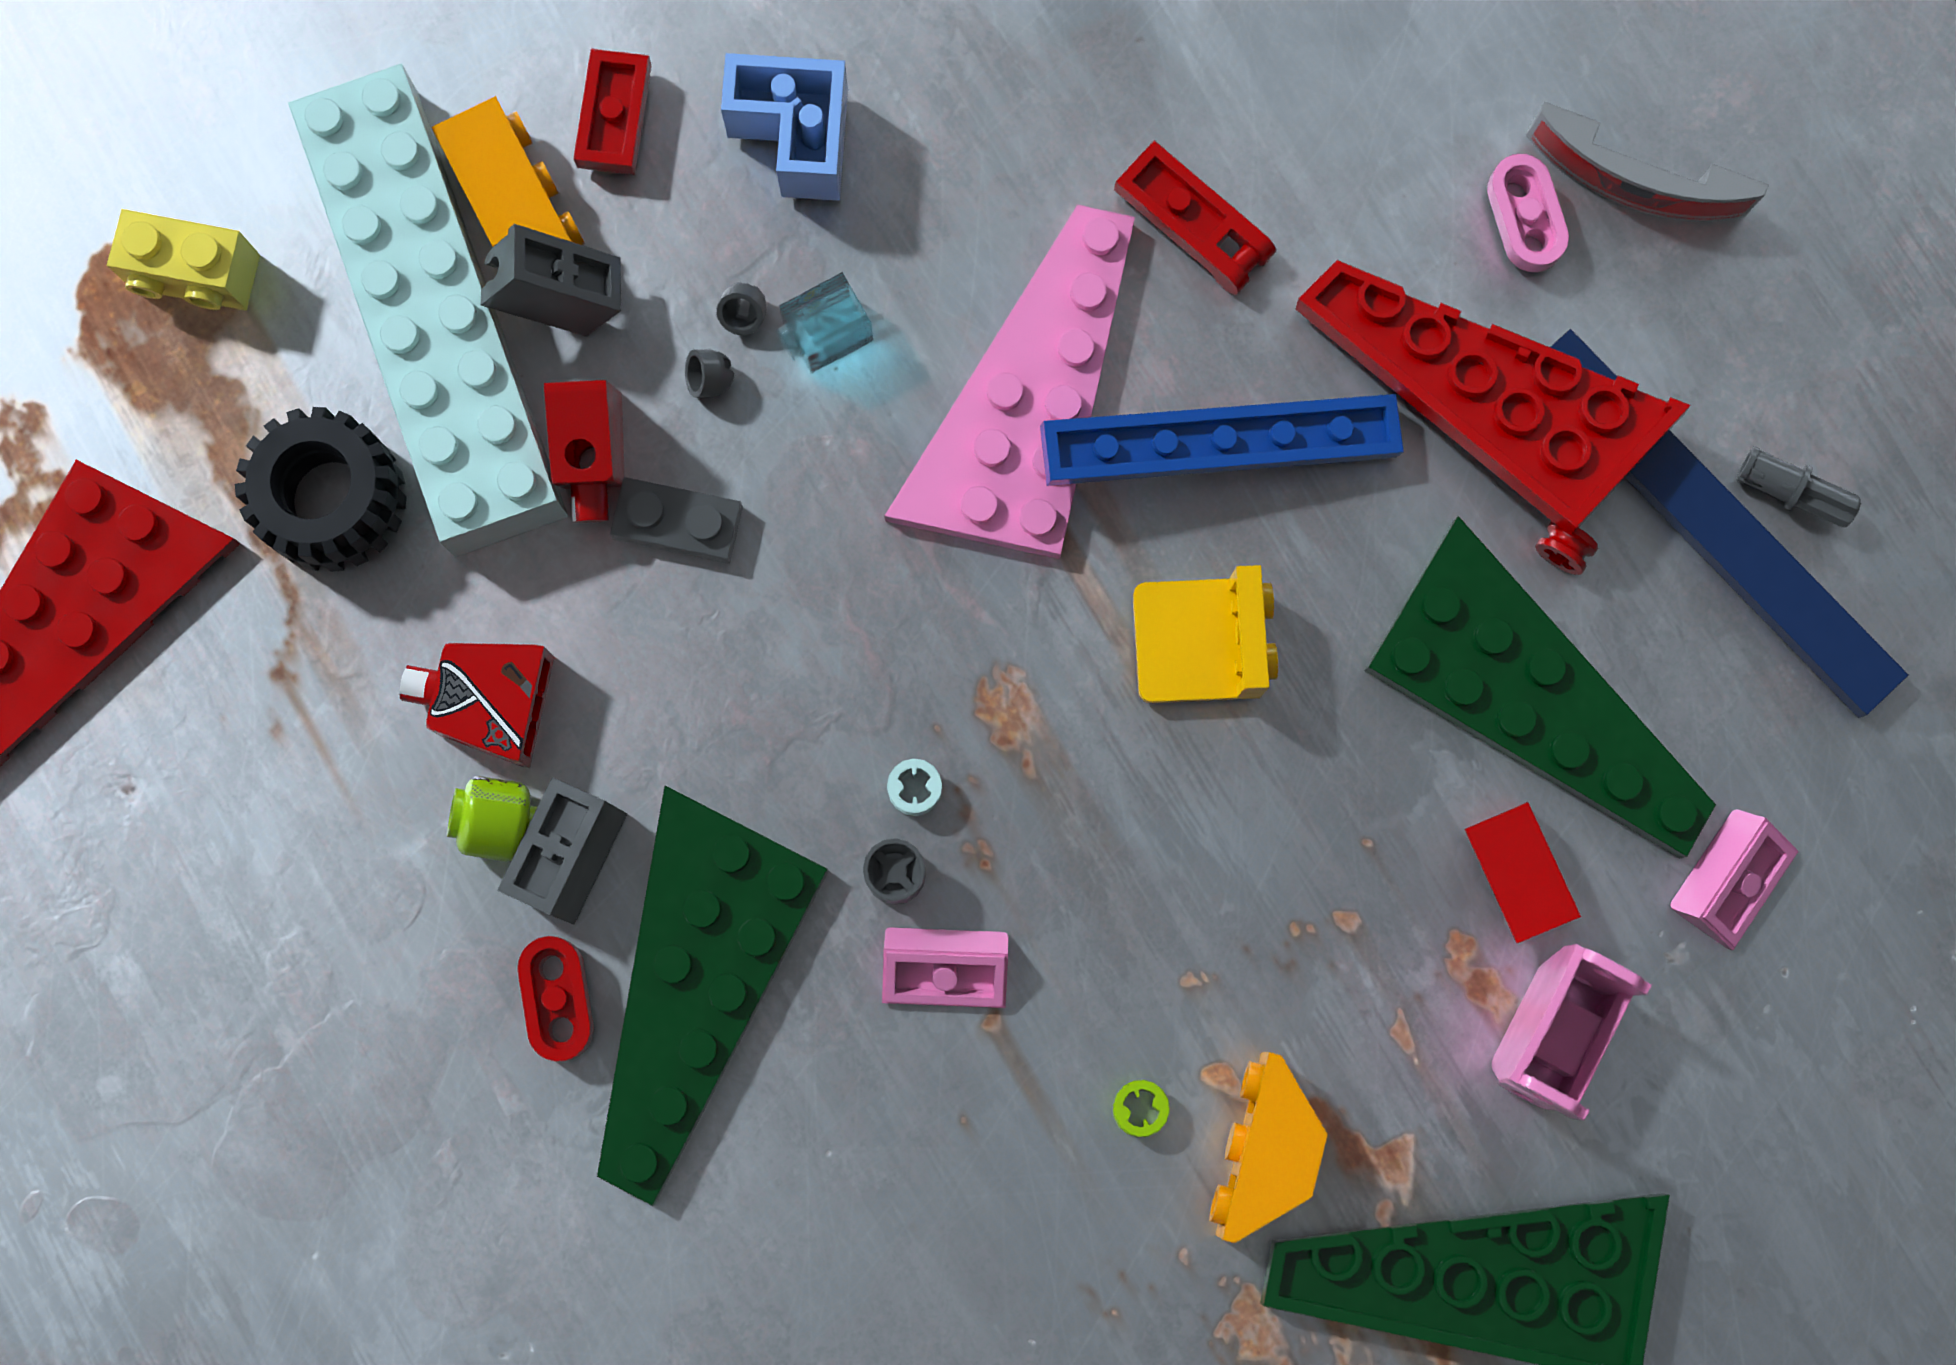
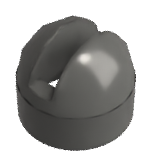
[716,282,767,335]
[685,349,734,398]

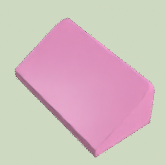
[1670,810,1799,950]
[882,927,1008,1008]

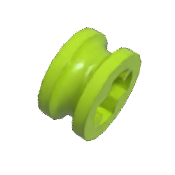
[1113,1080,1170,1137]

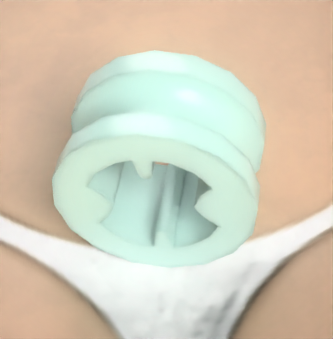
[887,758,942,816]

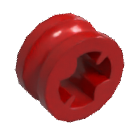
[1535,521,1598,575]

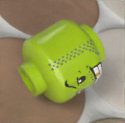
[447,776,537,862]

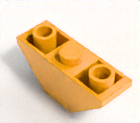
[1209,1052,1328,1243]

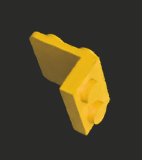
[1133,565,1278,703]

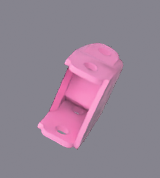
[1492,944,1652,1120]

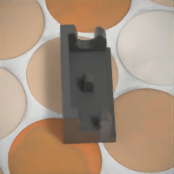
[481,224,621,337]
[497,777,628,925]

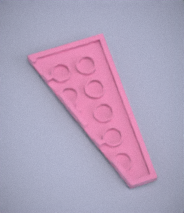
[885,205,1135,559]

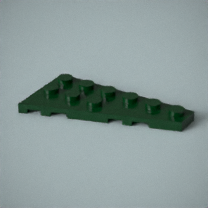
[597,785,829,1206]

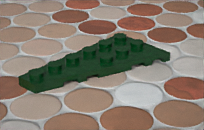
[1365,516,1716,859]
[1260,1193,1670,1365]

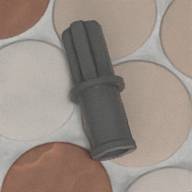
[1736,446,1861,527]

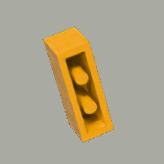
[431,96,585,247]

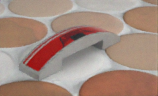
[1526,102,1769,221]

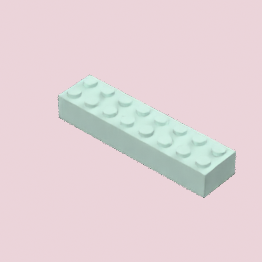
[288,63,569,557]

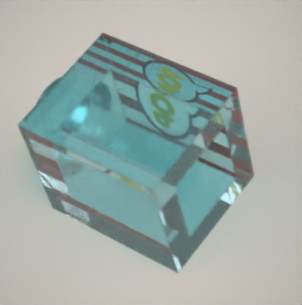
[776,272,873,374]

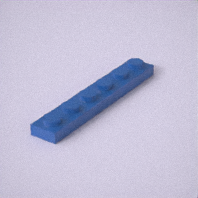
[1040,394,1404,486]

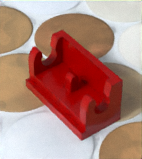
[1464,802,1581,944]

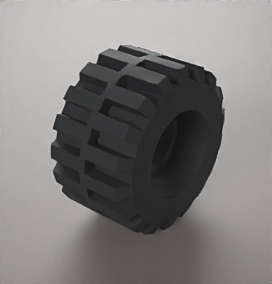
[235,407,407,572]

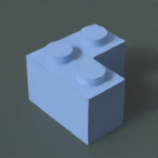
[721,53,848,201]

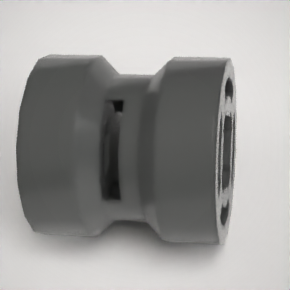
[863,838,926,905]

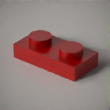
[573,49,652,175]

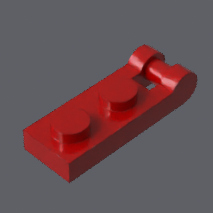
[1114,140,1276,295]

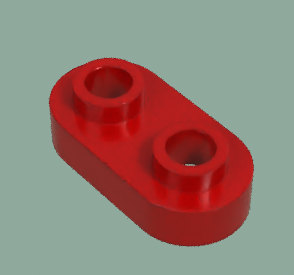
[518,936,594,1061]

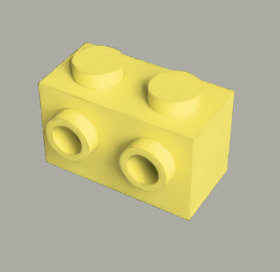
[107,209,261,311]

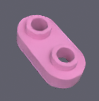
[1487,154,1569,272]

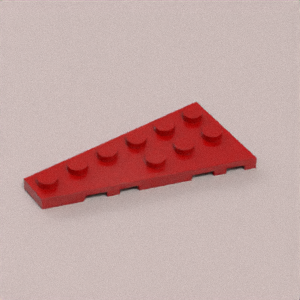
[1295,260,1691,536]
[0,459,241,767]

